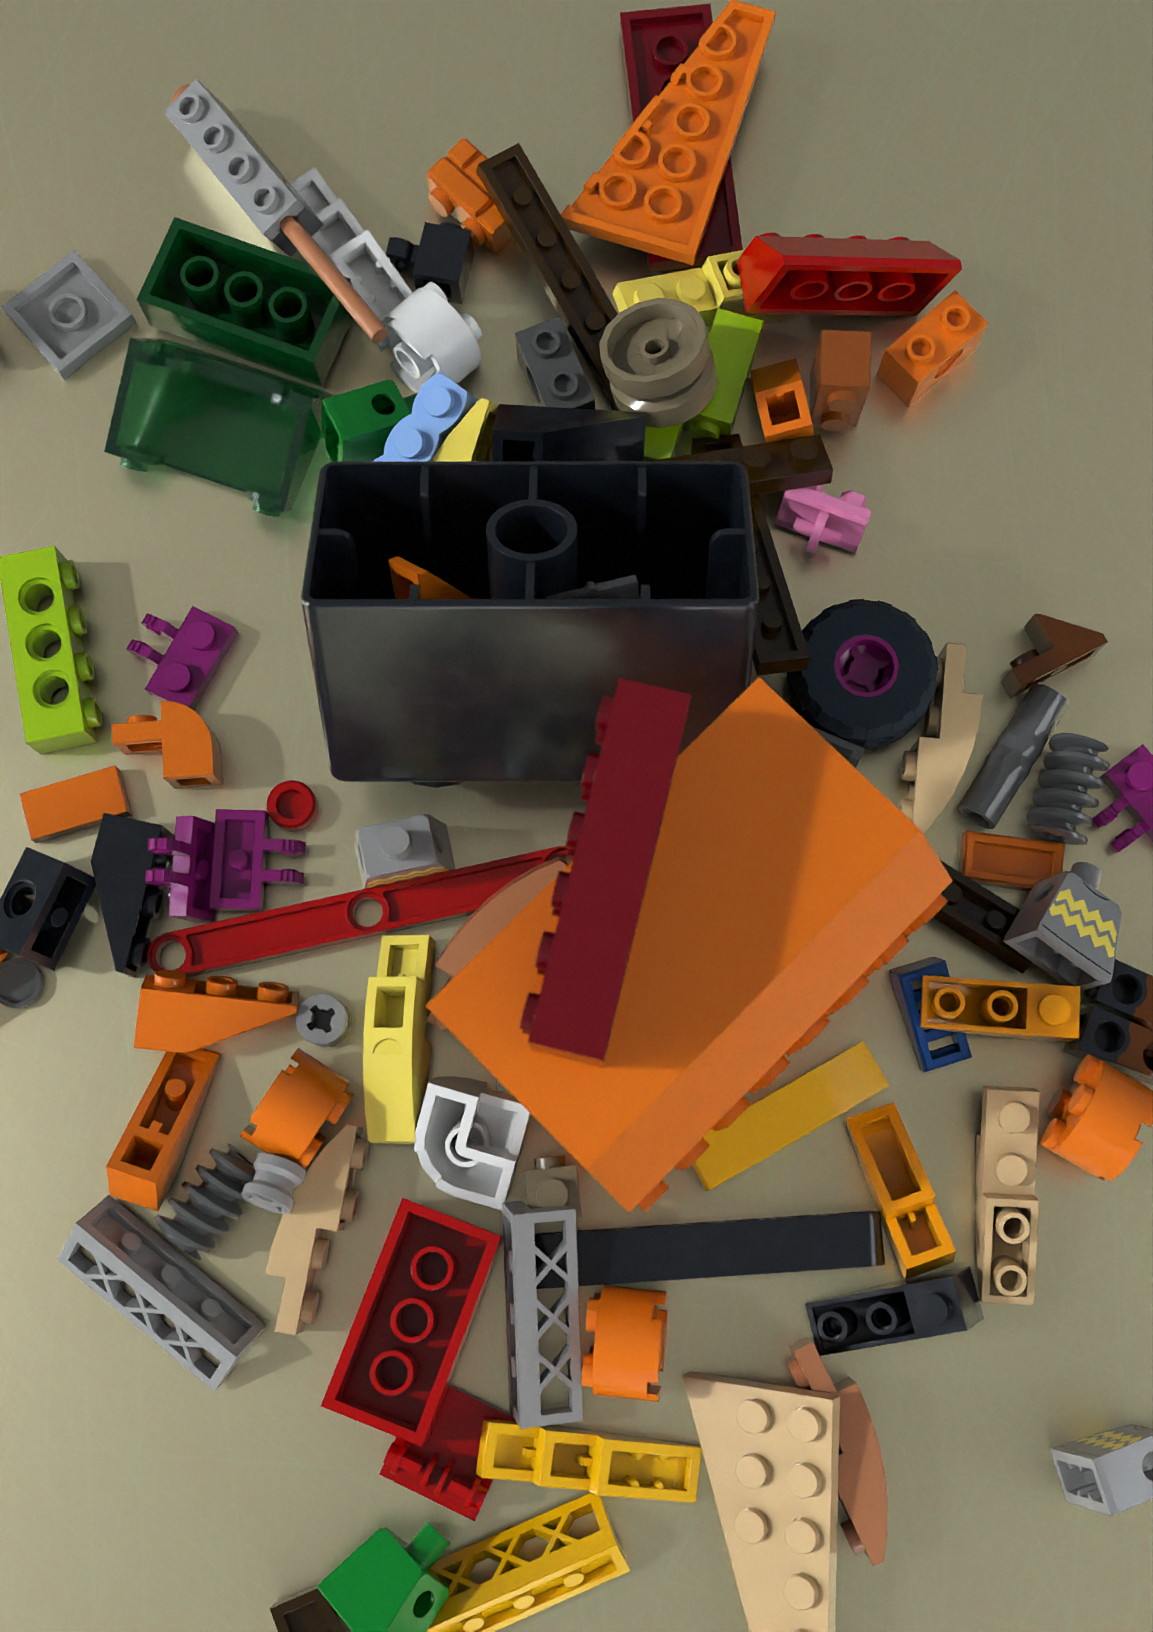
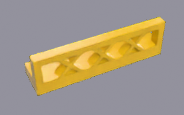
[426,1492,630,1632]

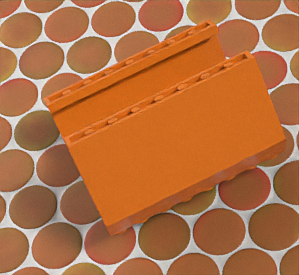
[425,677,953,1213]

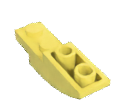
[612,250,746,326]
[363,935,436,1144]

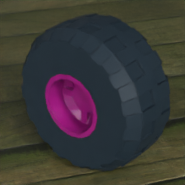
[786,599,939,750]

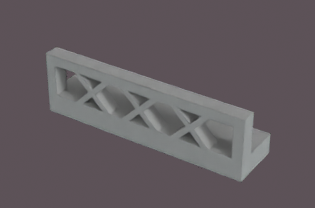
[57,1195,266,1392]
[502,1201,583,1429]

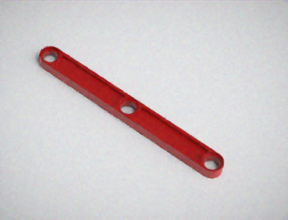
[147,846,573,978]

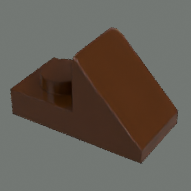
[1001,614,1108,699]

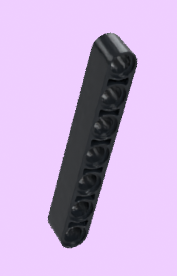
[535,1211,885,1289]

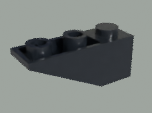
[493,404,646,461]
[91,813,174,978]
[805,1266,984,1356]

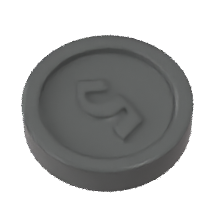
[0,958,44,1008]

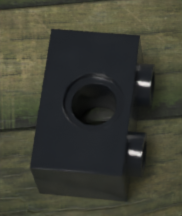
[0,847,96,971]

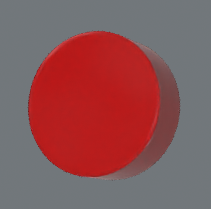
[267,780,318,832]

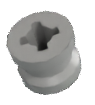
[296,994,352,1047]
[241,1153,306,1214]

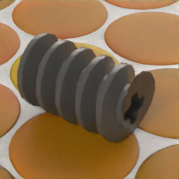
[1026,733,1110,845]
[154,1143,256,1260]

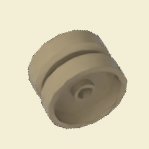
[599,298,718,428]

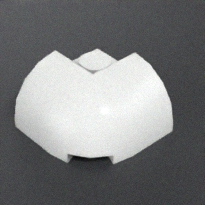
[414,1076,531,1211]

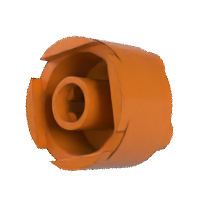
[240,1048,354,1169]
[1040,1054,1153,1181]
[582,1285,668,1402]

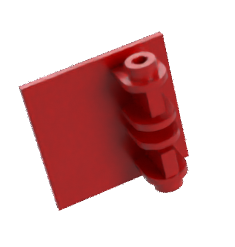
[379,1386,516,1521]

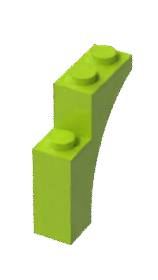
[644,308,763,461]

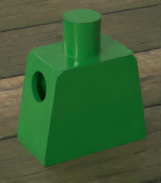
[321,380,417,462]
[317,1520,451,1632]

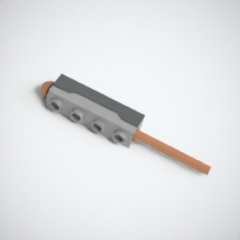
[164,78,388,344]

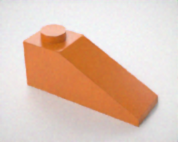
[106,1048,220,1212]

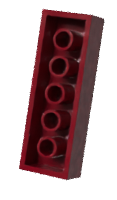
[520,678,692,1068]

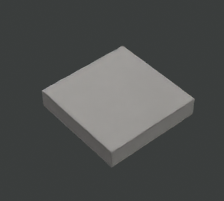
[1,250,137,380]

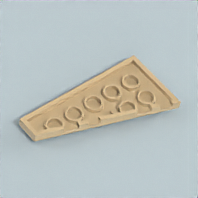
[682,1371,840,1632]

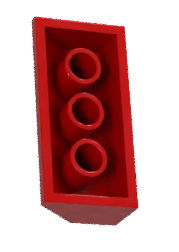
[737,233,962,316]

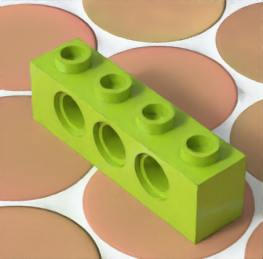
[0,545,102,754]

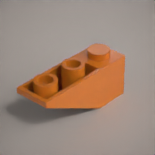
[133,970,298,1054]

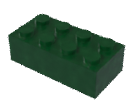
[136,217,353,387]

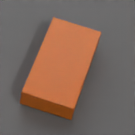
[20,765,131,843]
[958,830,1065,892]

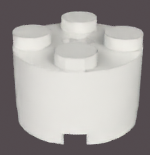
[377,282,482,393]

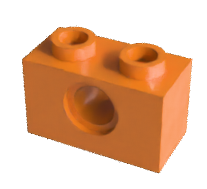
[876,290,988,407]

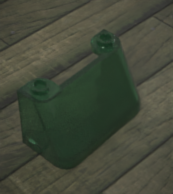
[104,337,334,517]

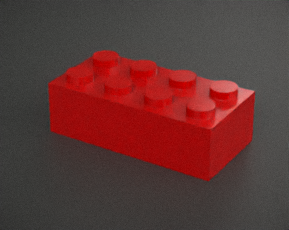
[321,1198,503,1447]

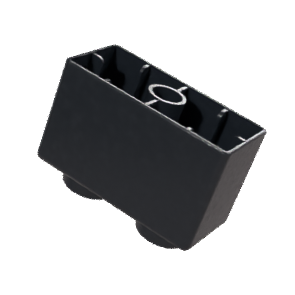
[301,461,759,788]

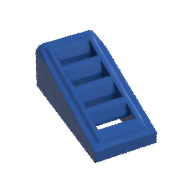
[889,957,972,1072]

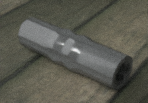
[957,684,1069,829]

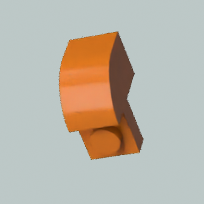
[112,701,223,789]

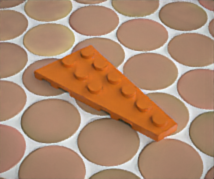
[560,0,776,265]

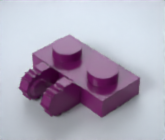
[126,606,238,710]
[1092,744,1153,852]
[209,809,306,912]
[145,816,215,923]

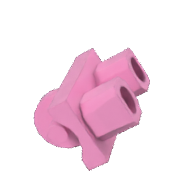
[774,484,872,553]

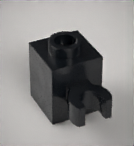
[385,222,474,304]

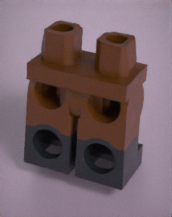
[1062,959,1153,1085]

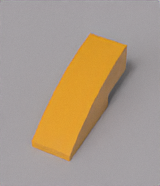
[846,1102,956,1280]

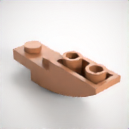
[426,857,568,1031]
[786,1337,888,1566]

